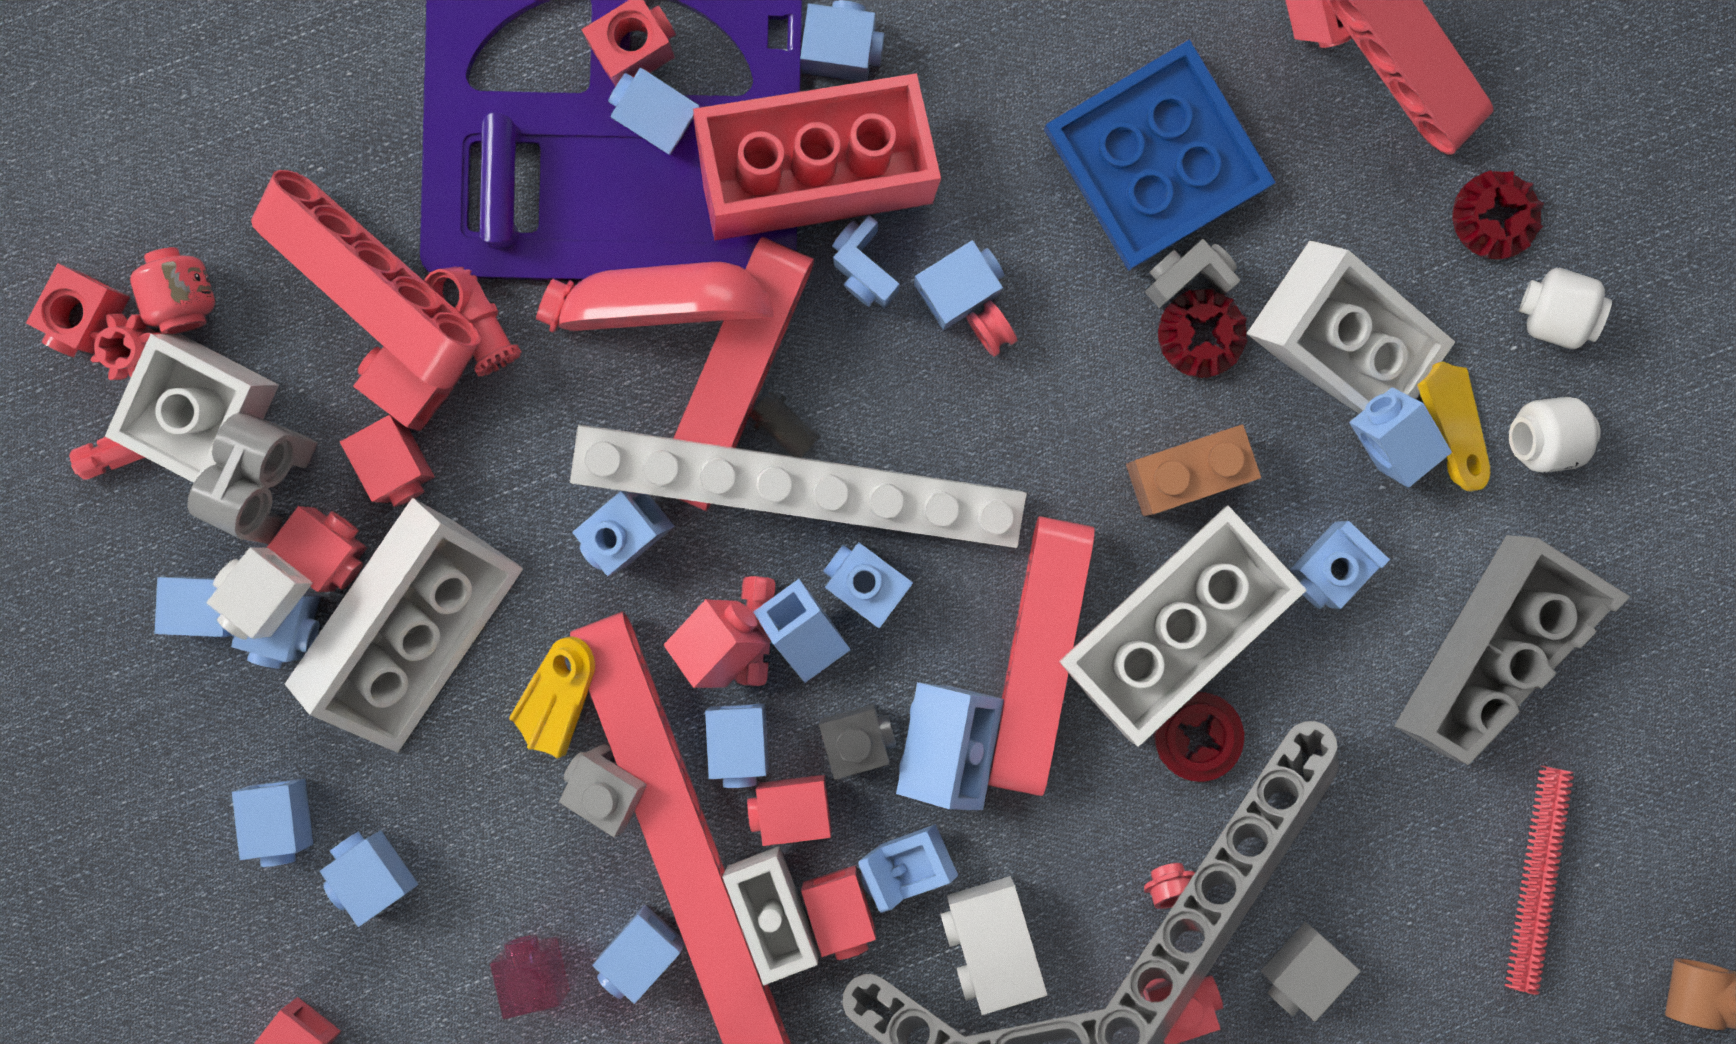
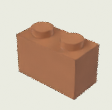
[1126,424,1261,516]

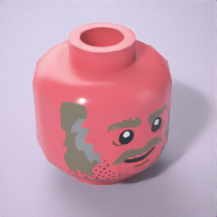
[130,247,215,334]

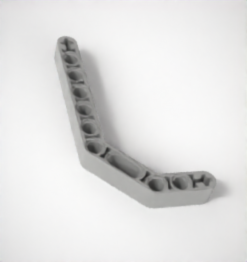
[842,721,1339,1044]

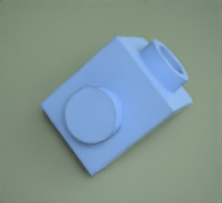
[832,215,900,309]
[859,824,958,913]

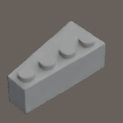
[1394,535,1630,765]

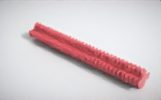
[1505,766,1574,995]

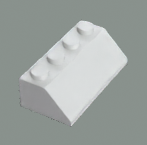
[285,498,523,753]
[1059,506,1307,747]

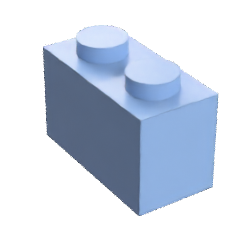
[896,682,1004,810]

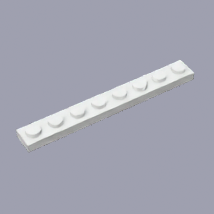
[570,424,1026,548]

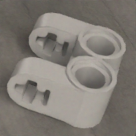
[187,413,318,544]

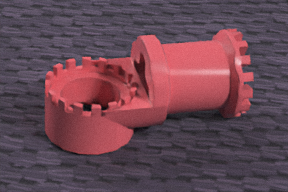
[424,267,522,377]

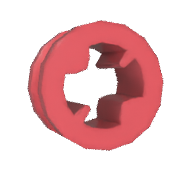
[966,300,1018,357]

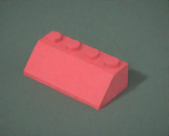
[693,73,941,241]

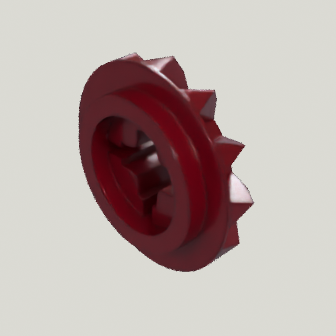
[1452,170,1544,260]
[1158,289,1248,378]
[1153,691,1244,782]

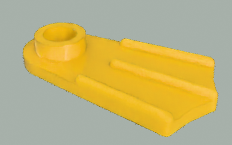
[1417,361,1490,492]
[509,636,595,758]

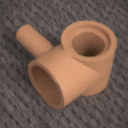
[1665,958,1736,1030]

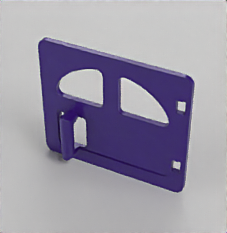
[420,0,802,281]

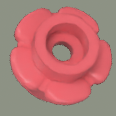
[536,279,575,333]
[1144,863,1196,909]

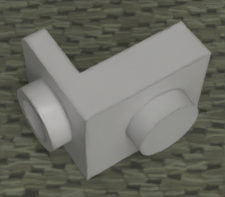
[1145,239,1240,308]
[559,743,647,838]

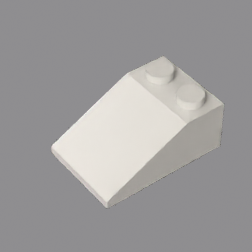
[1247,241,1455,414]

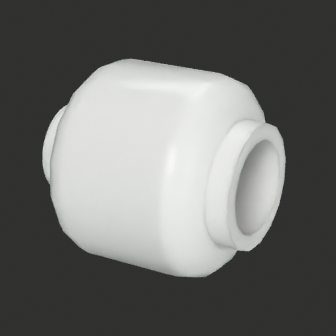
[1519,268,1612,349]
[1509,397,1600,473]

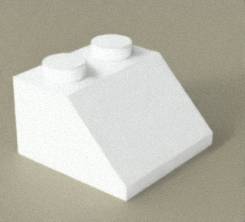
[105,334,279,483]

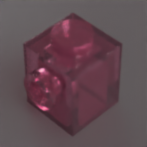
[490,935,570,1020]

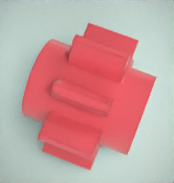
[90,314,161,380]

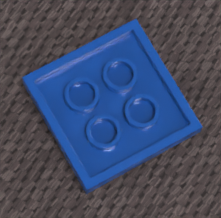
[1044,39,1276,271]

